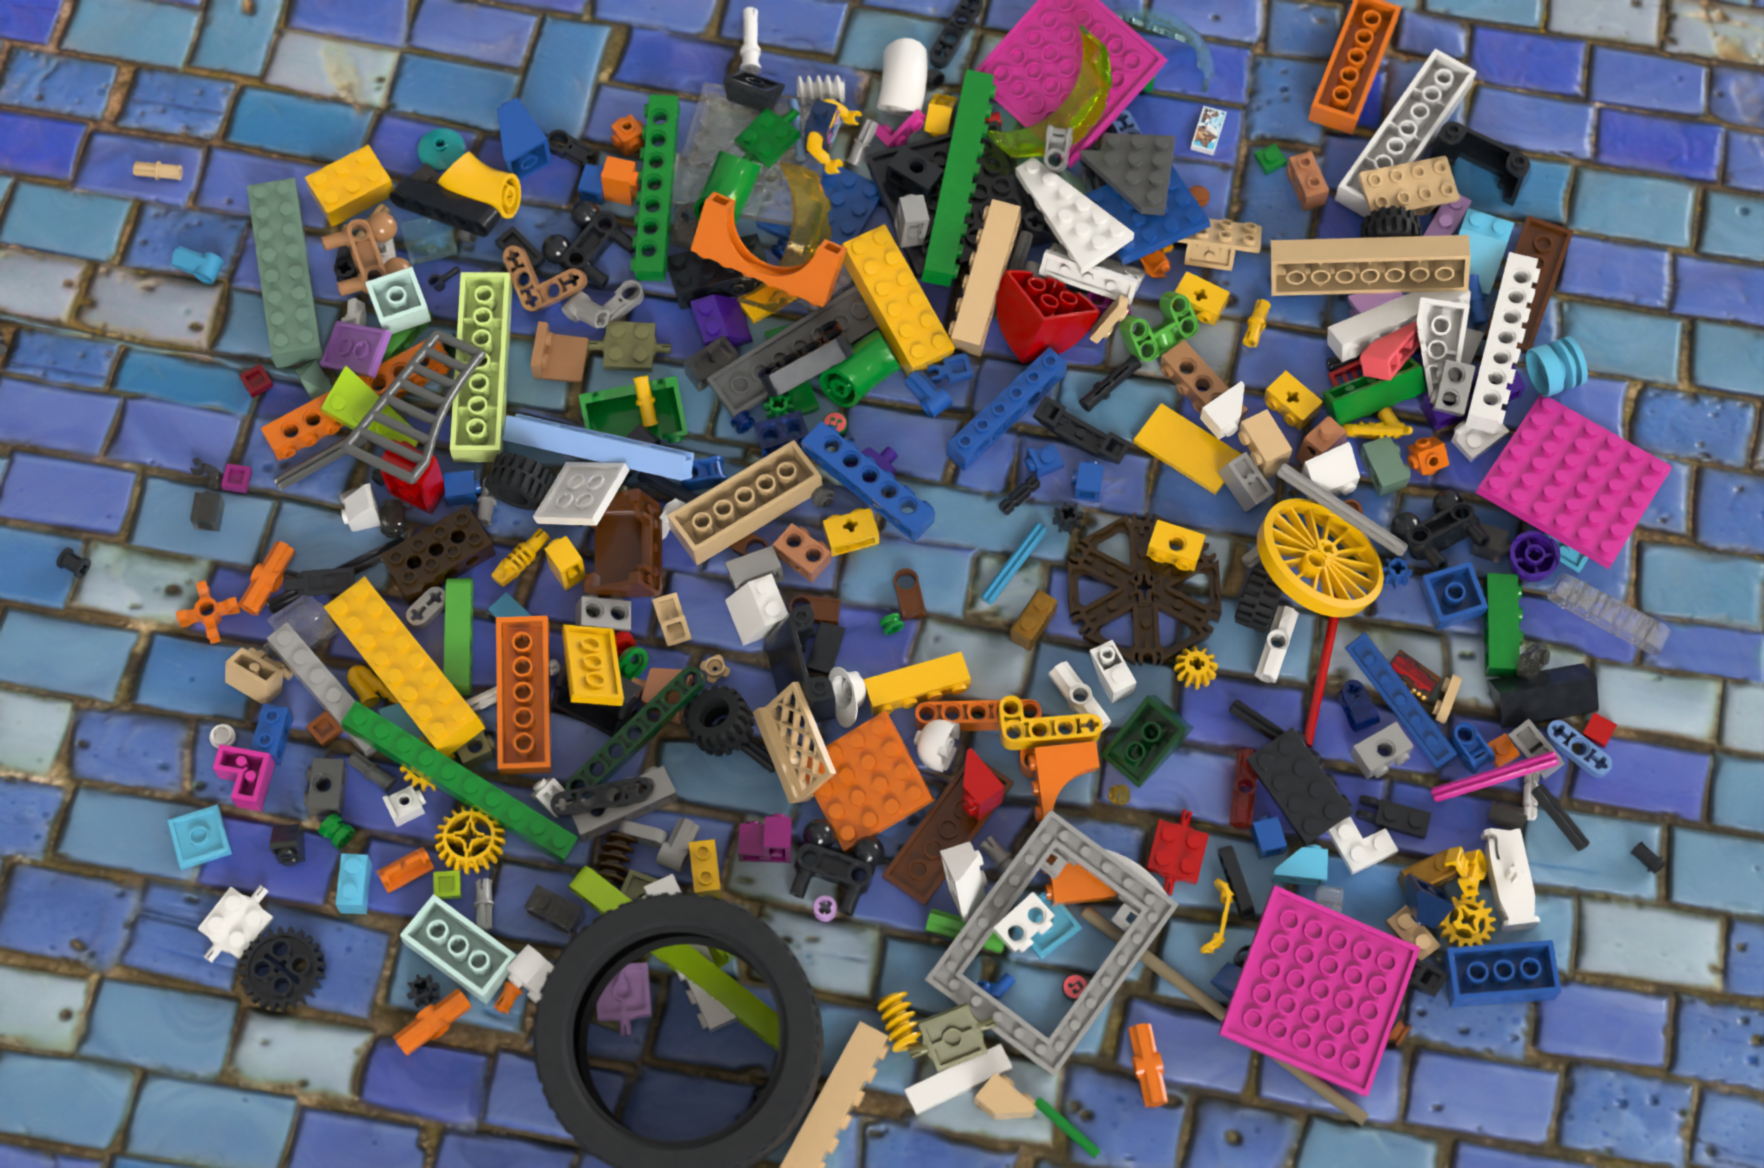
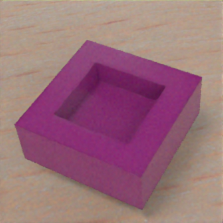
[221,463,253,493]

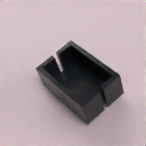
[551,662,642,737]

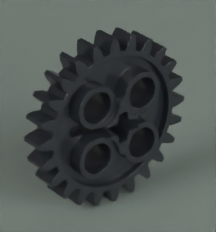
[238,926,327,1013]

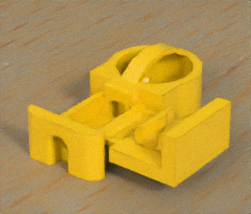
[1444,846,1487,897]

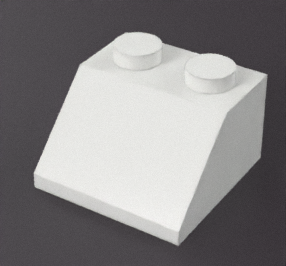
[1301,442,1360,500]
[725,574,788,646]
[940,841,988,922]

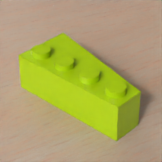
[321,365,419,449]

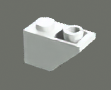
[1090,640,1137,704]

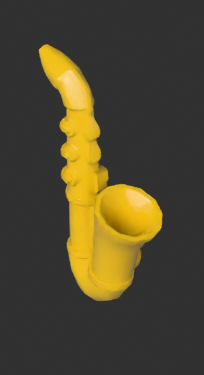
[1341,421,1413,440]
[347,665,398,708]

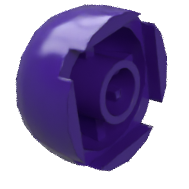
[1508,531,1560,582]

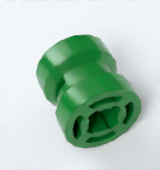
[318,813,355,849]

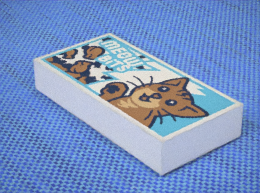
[1191,106,1227,155]

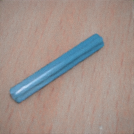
[981,523,1047,605]

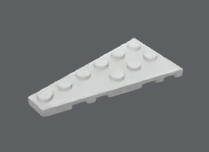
[1015,157,1134,275]

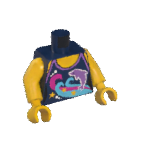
[804,99,862,174]

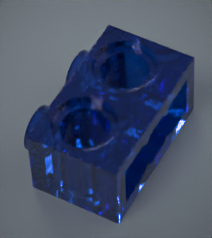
[754,410,809,459]

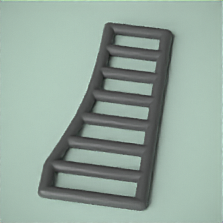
[341,330,485,484]

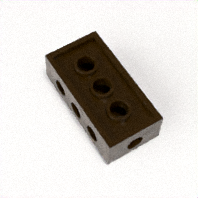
[379,505,496,606]

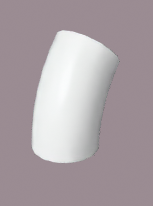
[877,38,928,118]

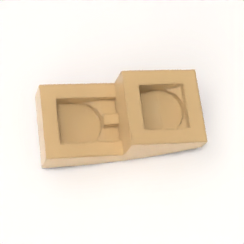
[652,592,692,647]

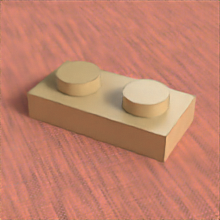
[1089,294,1129,344]
[1385,905,1441,962]

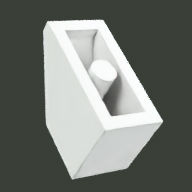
[1200,381,1244,440]
[341,483,381,532]

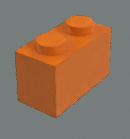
[601,156,641,206]

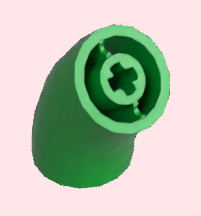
[694,150,762,226]
[819,329,902,408]

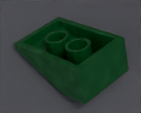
[1100,695,1194,788]

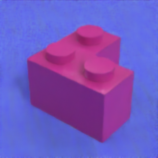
[213,744,275,812]

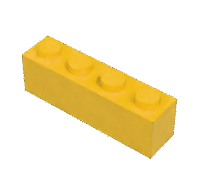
[864,651,971,716]

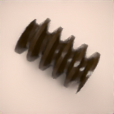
[594,830,638,889]

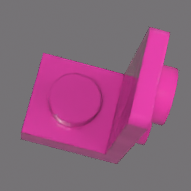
[875,109,927,148]

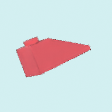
[1360,321,1420,381]

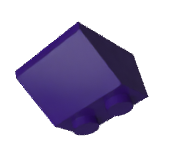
[690,294,753,356]

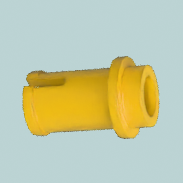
[1377,407,1406,439]

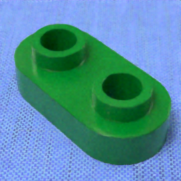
[618,646,649,681]

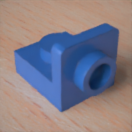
[1024,443,1064,478]

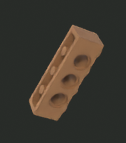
[1160,340,1248,424]

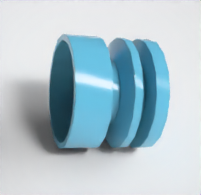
[1525,336,1588,398]

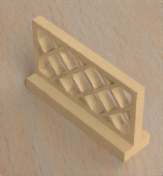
[753,682,836,804]

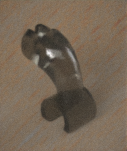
[190,458,222,490]

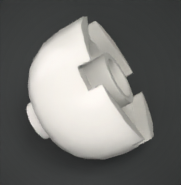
[914,719,960,772]

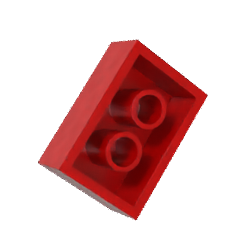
[380,439,445,515]

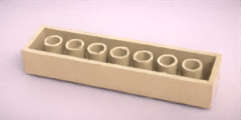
[1271,235,1471,296]

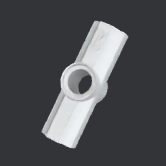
[1255,606,1299,683]
[1048,661,1111,732]

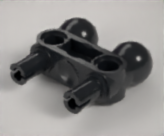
[541,199,636,289]
[1390,489,1491,571]
[789,819,885,916]

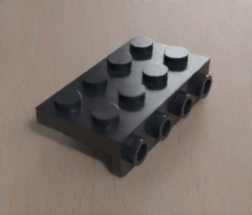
[667,233,768,309]
[1245,727,1353,846]

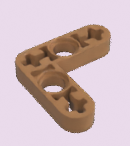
[503,245,587,312]

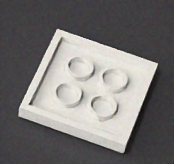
[533,462,630,526]

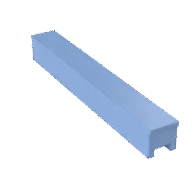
[502,414,694,481]

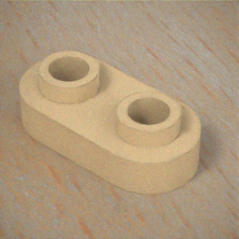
[1432,674,1462,724]

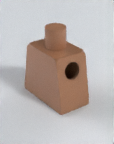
[1295,416,1347,465]
[632,668,693,724]

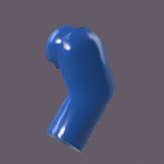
[976,973,1015,999]

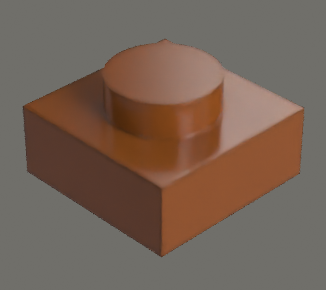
[305,711,343,748]

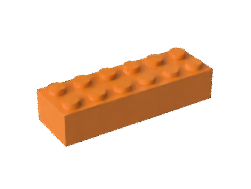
[1308,0,1401,135]
[496,616,552,775]

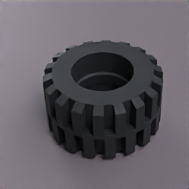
[1360,205,1422,238]
[484,453,554,510]
[1234,563,1283,633]
[684,685,755,757]

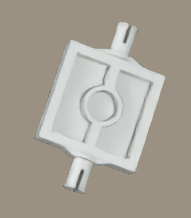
[198,885,274,963]

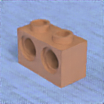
[1286,151,1329,211]
[773,523,831,583]

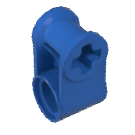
[680,455,728,491]
[1449,722,1496,774]

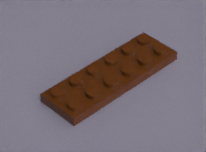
[1482,215,1574,354]
[882,761,1014,907]

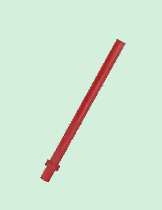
[1304,592,1339,747]

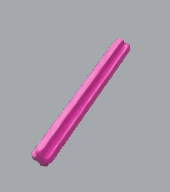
[1431,751,1559,802]

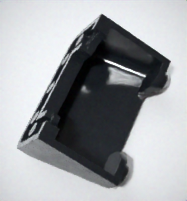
[1429,121,1531,206]
[765,603,836,727]

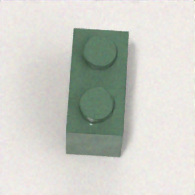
[1359,436,1411,497]

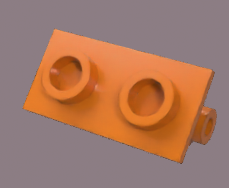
[1139,249,1171,278]
[376,847,435,894]

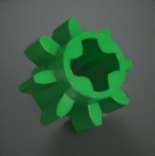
[763,395,794,424]

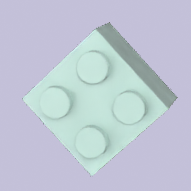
[365,267,431,334]

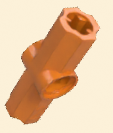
[238,541,296,616]
[393,988,472,1056]
[1128,1023,1168,1108]

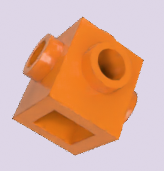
[610,114,645,157]
[1407,436,1450,476]

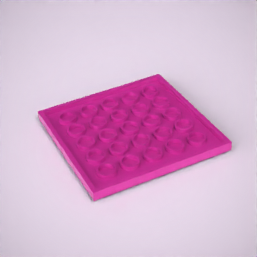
[975,0,1168,168]
[1476,393,1672,569]
[1218,885,1420,1097]

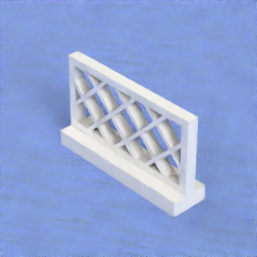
[1038,242,1146,305]

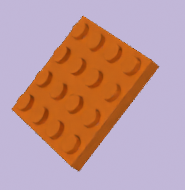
[798,711,935,853]

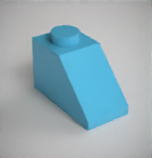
[1271,845,1328,887]

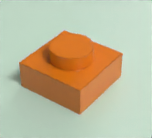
[1487,733,1520,768]

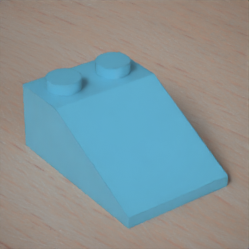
[1459,208,1514,297]

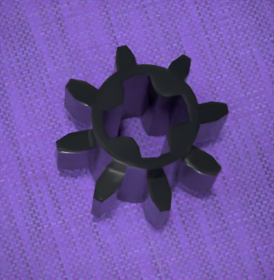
[1052,502,1083,535]
[407,974,440,1008]

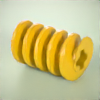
[877,992,922,1052]

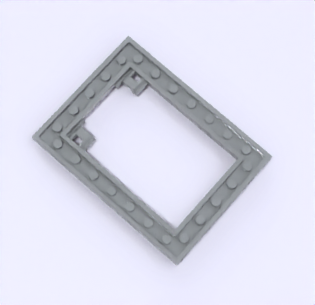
[925,810,1179,1077]

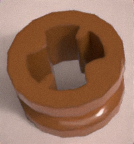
[1388,1019,1411,1046]

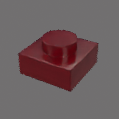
[239,364,273,398]

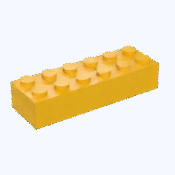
[842,224,955,378]

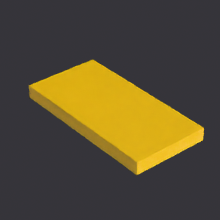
[1133,403,1241,495]
[562,625,624,706]

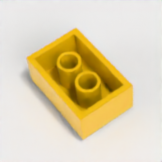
[305,145,393,227]

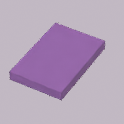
[319,321,392,379]

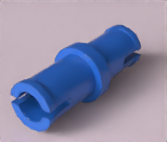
[1468,274,1489,325]

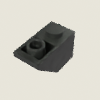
[270,824,305,866]

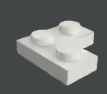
[1327,817,1399,875]

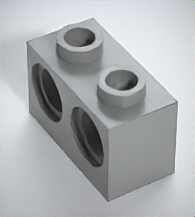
[894,194,929,248]
[1429,359,1476,417]
[575,594,631,635]
[1508,719,1565,780]

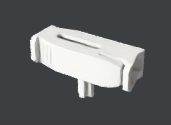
[1481,828,1540,932]

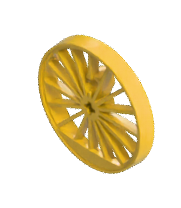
[1257,498,1384,617]

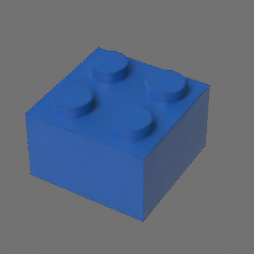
[1419,561,1488,631]

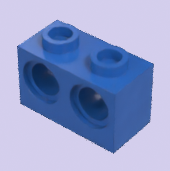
[250,703,294,766]

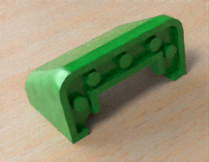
[579,376,688,443]

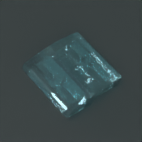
[400,217,458,266]

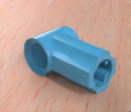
[171,246,224,284]

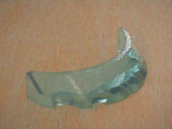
[1111,6,1215,93]

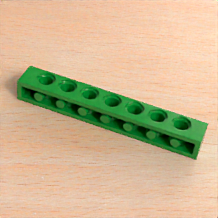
[631,95,680,282]

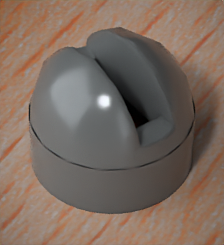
[458,229,478,244]

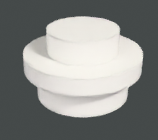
[209,724,236,749]

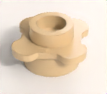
[700,655,730,683]

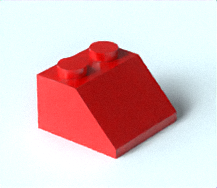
[961,748,1004,821]

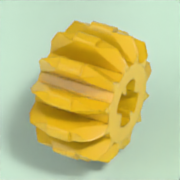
[1174,645,1218,690]

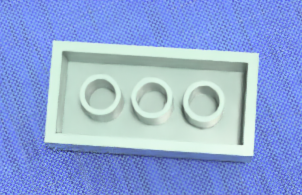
[400,894,517,1005]

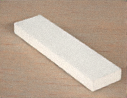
[904,1044,1013,1115]

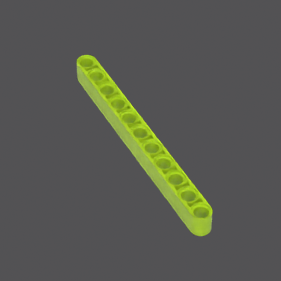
[568,866,780,1052]

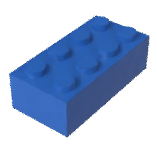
[1442,940,1561,1008]

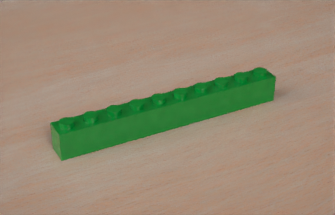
[921,69,997,287]
[341,701,578,865]

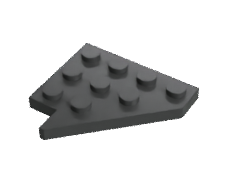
[1080,133,1175,215]

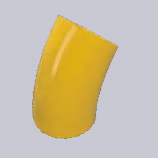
[437,151,521,219]

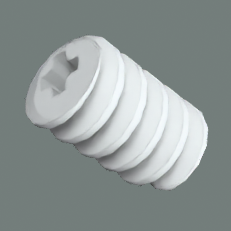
[797,75,845,106]

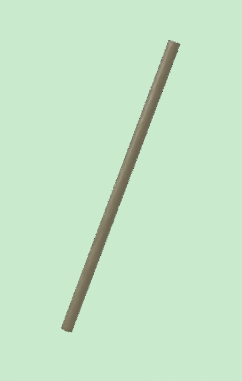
[1081,906,1369,1126]

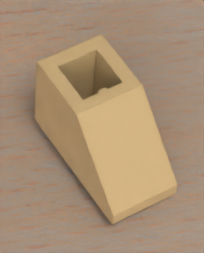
[974,1072,1037,1120]

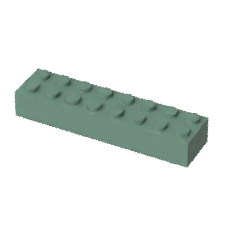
[247,177,324,368]

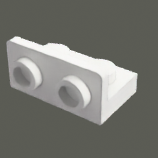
[1451,404,1509,462]

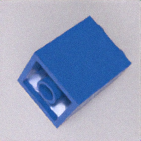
[497,98,552,182]

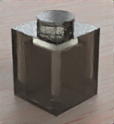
[190,491,225,532]
[1470,523,1511,563]

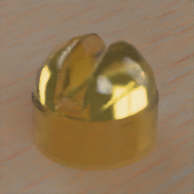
[1108,784,1130,805]

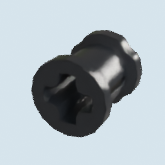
[56,547,91,579]

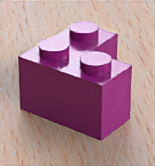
[738,813,793,863]

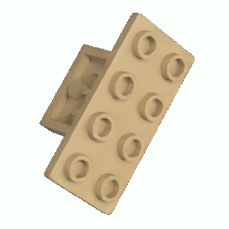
[1358,156,1460,216]
[1178,218,1262,271]

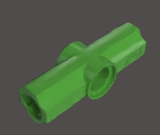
[925,908,1004,953]

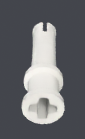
[740,7,761,75]

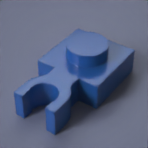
[927,353,973,384]

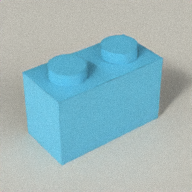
[335,854,372,914]

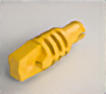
[491,528,550,587]

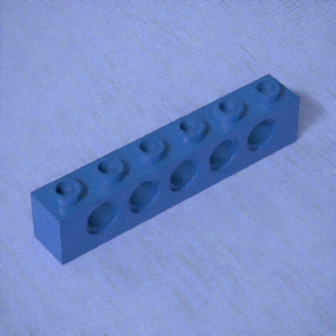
[947,347,1067,471]
[801,421,935,543]

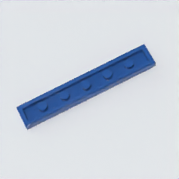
[1345,632,1459,769]

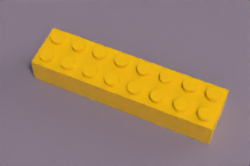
[324,576,485,757]

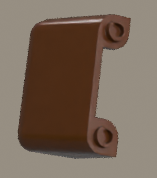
[582,488,662,598]

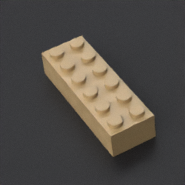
[948,199,1021,356]
[667,440,822,566]

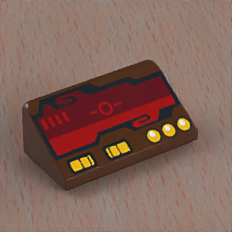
[1390,649,1442,704]

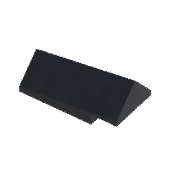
[1487,663,1599,728]

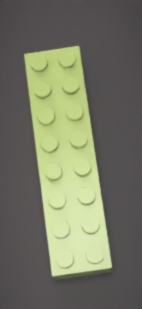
[450,272,513,462]

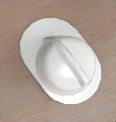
[829,667,866,728]

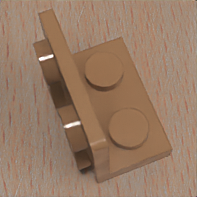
[530,321,589,383]

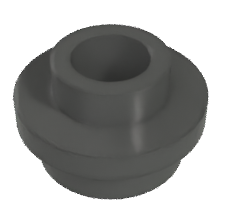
[811,485,835,508]

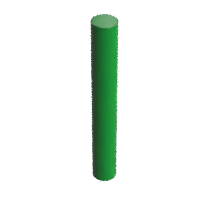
[1034,1097,1101,1159]

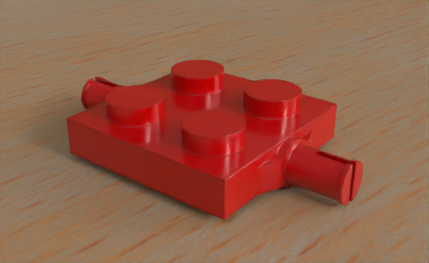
[1145,809,1209,896]

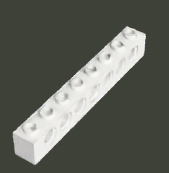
[1465,252,1540,434]

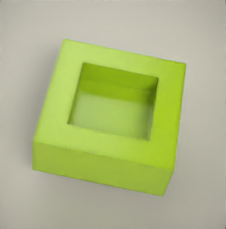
[433,870,462,900]

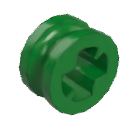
[879,613,905,636]

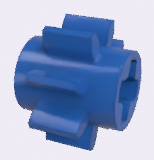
[1382,556,1413,589]

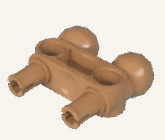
[321,212,412,297]

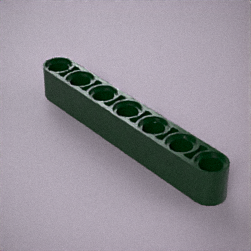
[566,667,706,800]

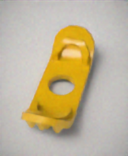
[1200,878,1234,954]

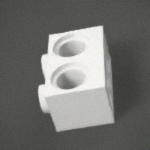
[992,892,1055,954]

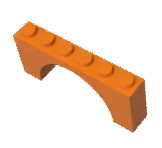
[690,191,847,308]
[1028,741,1117,906]

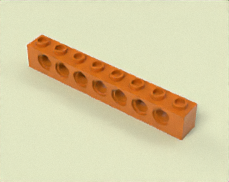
[261,340,452,461]

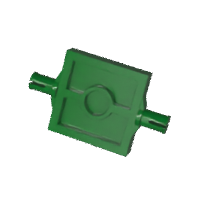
[734,107,801,169]

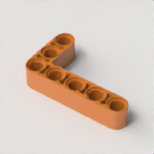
[915,699,1043,778]

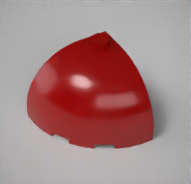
[996,270,1101,363]

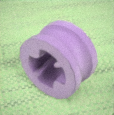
[813,896,837,922]

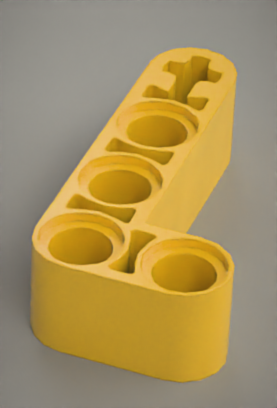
[998,695,1103,750]

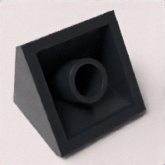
[723,70,785,112]

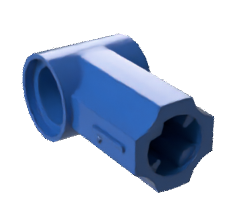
[905,369,953,419]

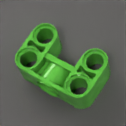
[1119,291,1199,362]

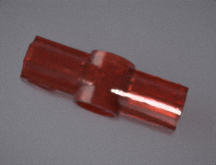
[1229,748,1257,829]

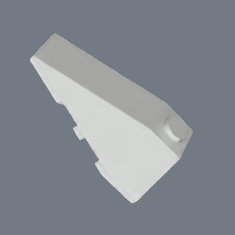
[1416,297,1470,403]

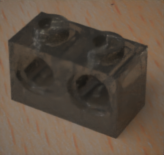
[683,335,739,392]
[524,884,586,938]

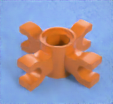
[176,580,241,644]

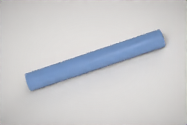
[788,98,806,162]

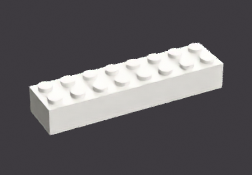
[1335,49,1476,217]

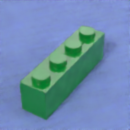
[1322,357,1426,426]
[1483,573,1524,677]

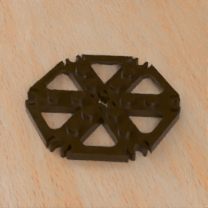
[1067,513,1222,666]

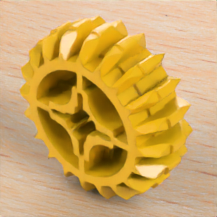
[435,805,506,875]

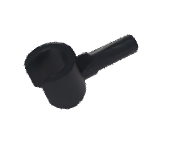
[428,266,460,292]

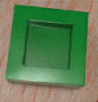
[1254,143,1287,175]

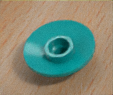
[418,128,465,171]

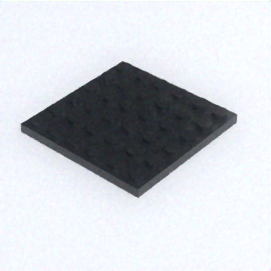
[865,120,1050,279]

